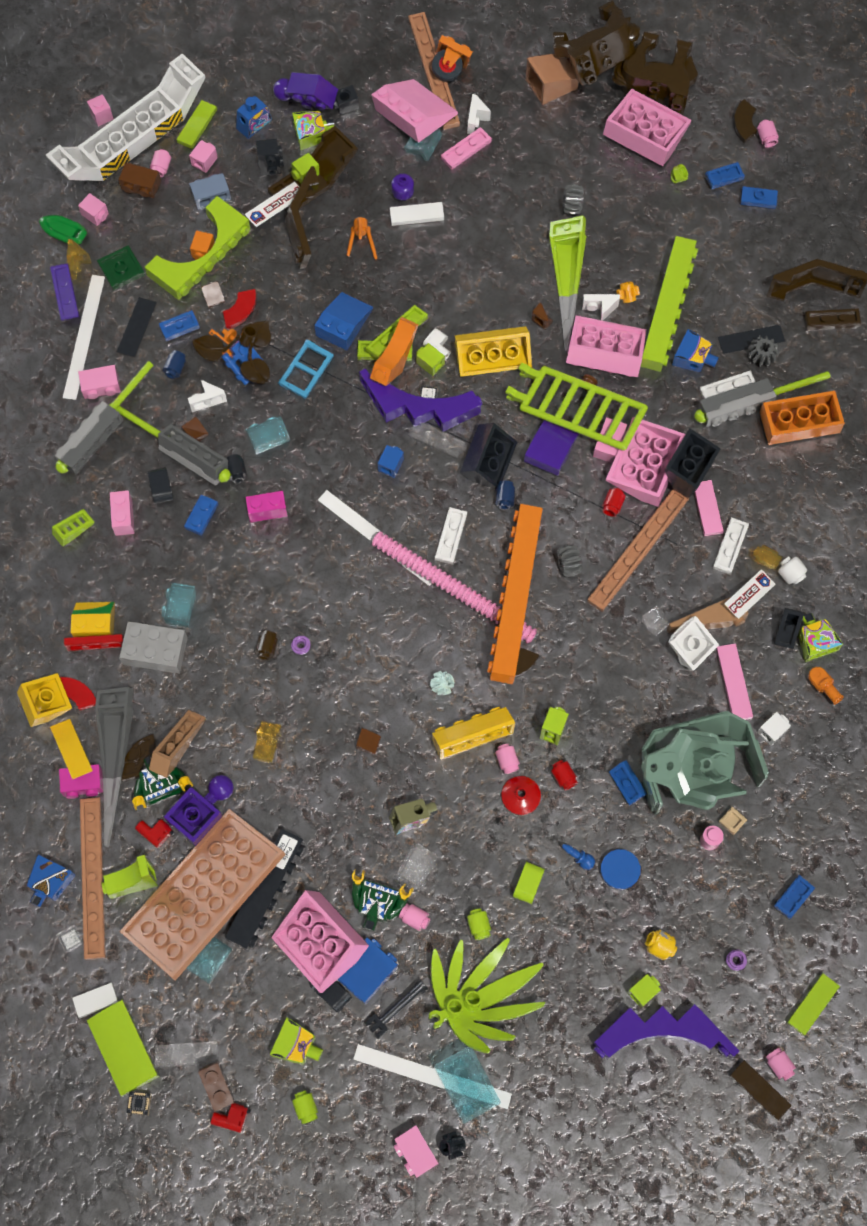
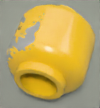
[645,929,677,960]

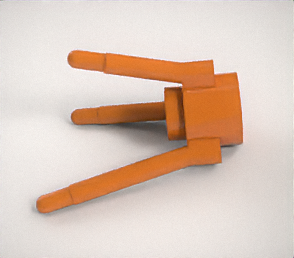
[346,217,377,259]

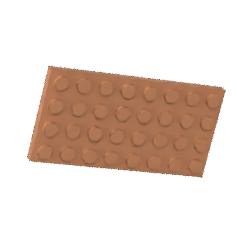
[120,809,286,981]

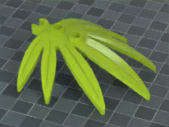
[428,938,545,1053]

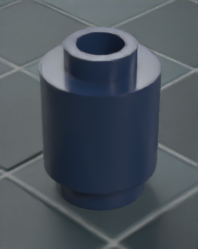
[163,350,186,379]
[495,480,515,510]

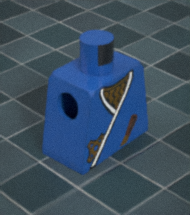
[27,855,75,907]

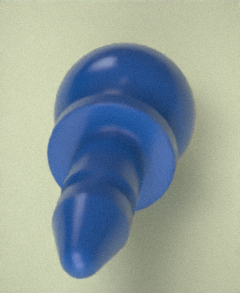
[562,844,595,870]

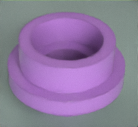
[291,636,311,655]
[726,950,747,971]

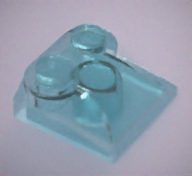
[186,937,233,985]

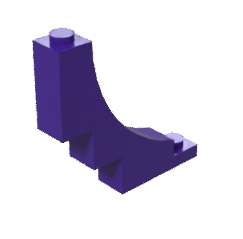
[359,368,482,432]
[593,1004,739,1060]

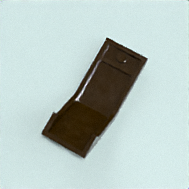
[268,126,358,212]
[285,166,319,269]
[766,259,867,302]

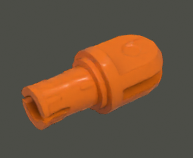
[808,667,844,705]

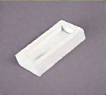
[72,983,119,1018]

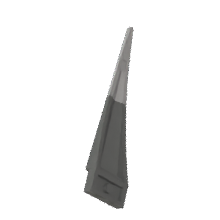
[95,687,134,848]

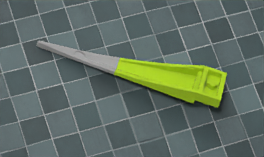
[550,216,587,354]

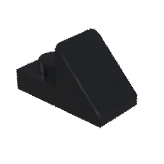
[774,608,804,649]

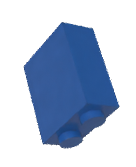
[337,938,398,1005]

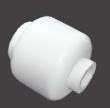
[778,556,807,585]

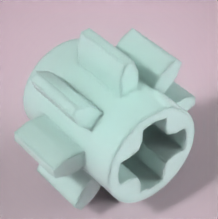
[430,671,454,695]

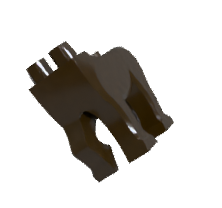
[553,0,640,86]
[612,32,698,115]

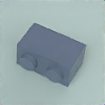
[189,173,231,210]

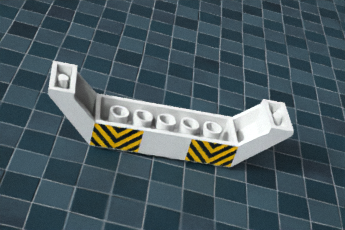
[46,54,205,181]

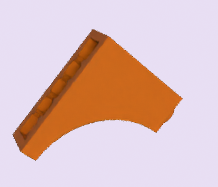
[370,317,419,386]

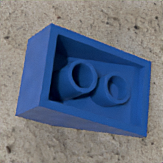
[314,292,373,351]

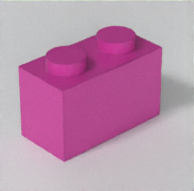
[246,491,288,523]
[59,764,103,799]

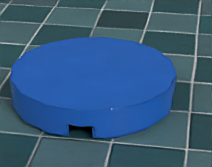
[600,849,641,890]

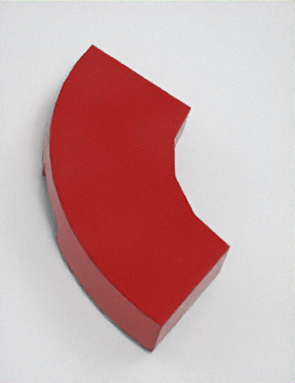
[223,289,256,330]
[60,677,96,711]

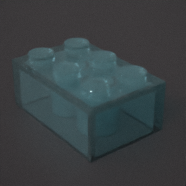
[434,1047,501,1125]

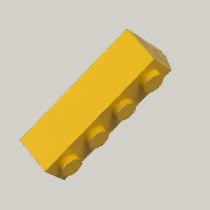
[454,326,532,377]
[432,707,515,760]

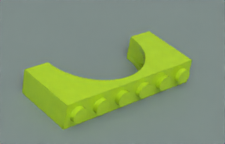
[145,196,250,300]

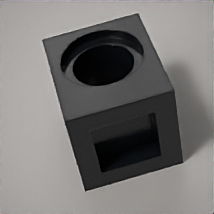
[333,85,359,115]

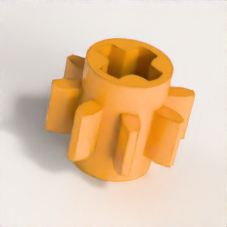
[616,281,640,303]

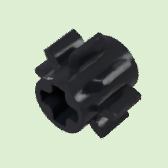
[439,1131,466,1160]

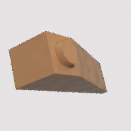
[667,597,749,633]
[149,710,206,778]

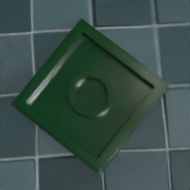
[97,245,145,291]

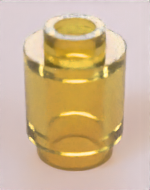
[753,544,782,570]

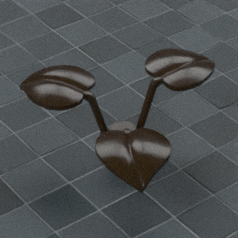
[192,321,271,384]

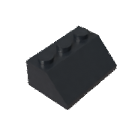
[460,423,517,489]
[665,428,721,498]

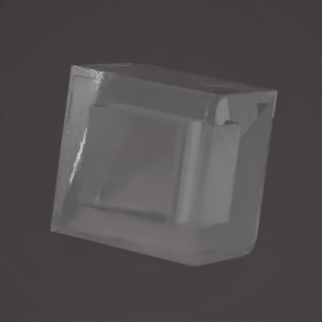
[641,606,670,635]

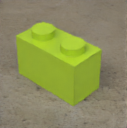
[539,707,569,745]

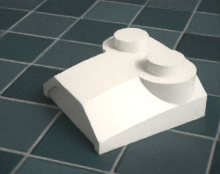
[668,616,719,671]

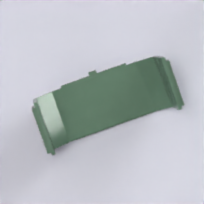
[642,711,769,815]

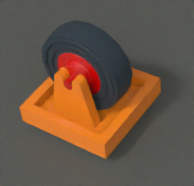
[432,35,473,82]

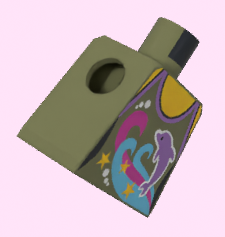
[389,799,438,835]

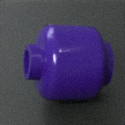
[391,174,414,200]

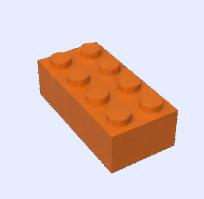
[759,391,845,445]

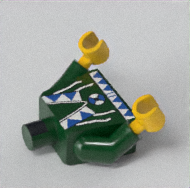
[132,756,193,810]
[351,869,414,932]

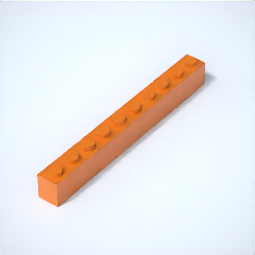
[487,504,543,684]

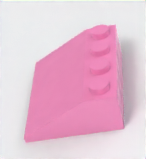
[372,79,458,143]
[603,89,692,166]
[566,316,647,377]
[606,417,686,507]
[271,890,369,993]

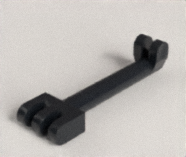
[365,979,429,1039]

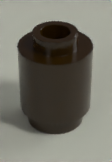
[255,630,278,661]

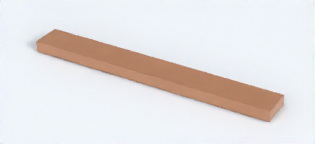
[408,12,460,130]
[587,489,689,612]
[80,797,106,960]

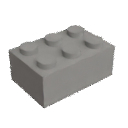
[119,622,188,674]

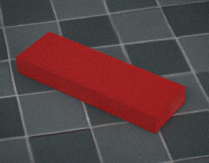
[64,634,124,651]

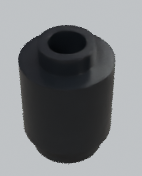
[226,454,247,483]

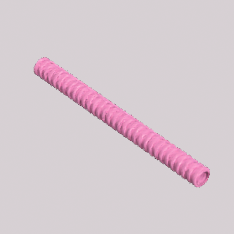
[372,531,537,644]

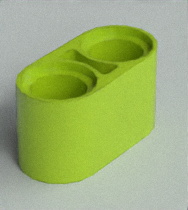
[513,862,545,904]

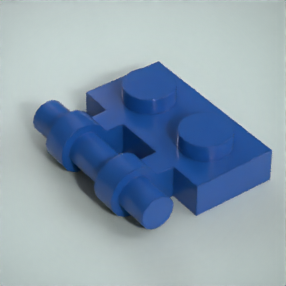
[221,340,263,385]

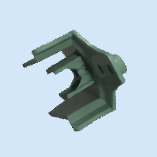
[641,729,749,810]

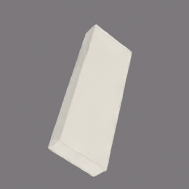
[390,202,444,226]
[699,371,755,399]
[435,507,467,565]
[713,517,749,575]

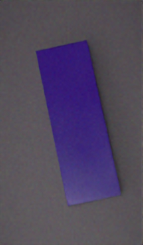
[50,263,80,321]

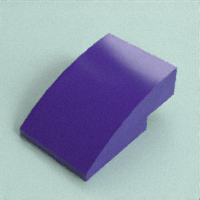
[524,420,579,476]

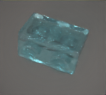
[404,128,442,161]

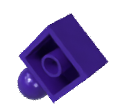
[273,72,338,110]
[164,775,234,846]

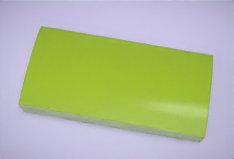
[87,1000,160,1097]

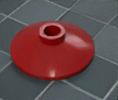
[501,776,541,815]

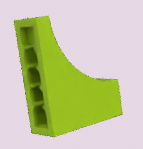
[101,855,158,899]

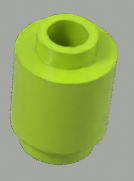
[467,909,491,940]
[292,1090,318,1124]

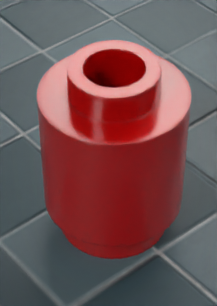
[602,488,626,517]
[551,760,578,791]

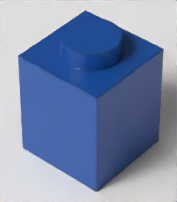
[377,445,404,478]

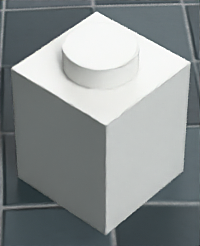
[757,712,791,746]

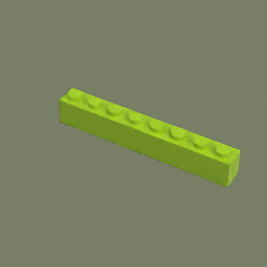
[640,236,698,372]

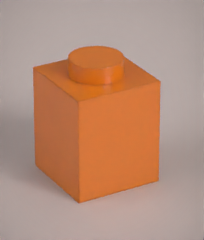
[190,230,215,260]

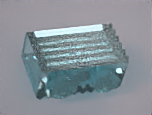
[247,416,290,454]
[162,583,196,627]

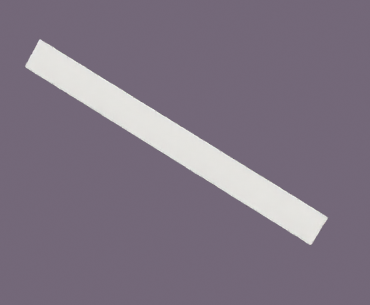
[63,275,105,400]
[318,490,432,586]
[354,1044,512,1109]

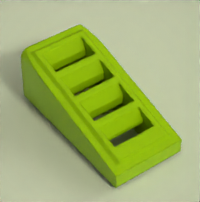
[52,509,94,546]

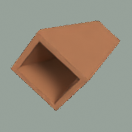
[525,54,579,105]

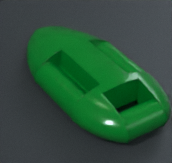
[39,215,87,245]

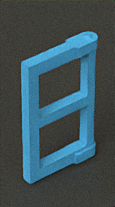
[278,340,334,399]

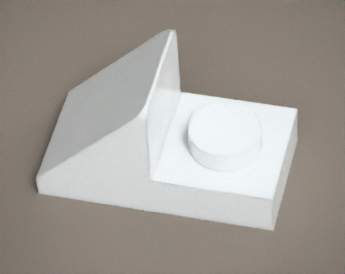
[467,94,491,134]
[582,294,620,321]
[188,381,227,412]

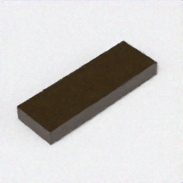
[804,308,861,330]
[730,1060,792,1121]

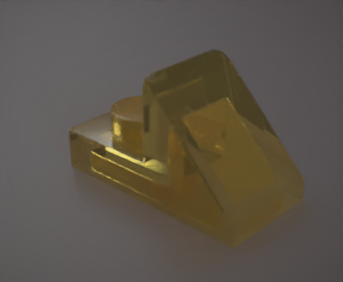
[67,239,92,280]
[253,722,282,764]

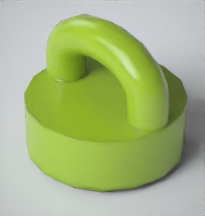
[670,164,688,183]

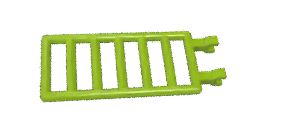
[505,363,648,451]

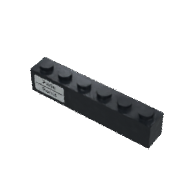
[225,829,306,952]

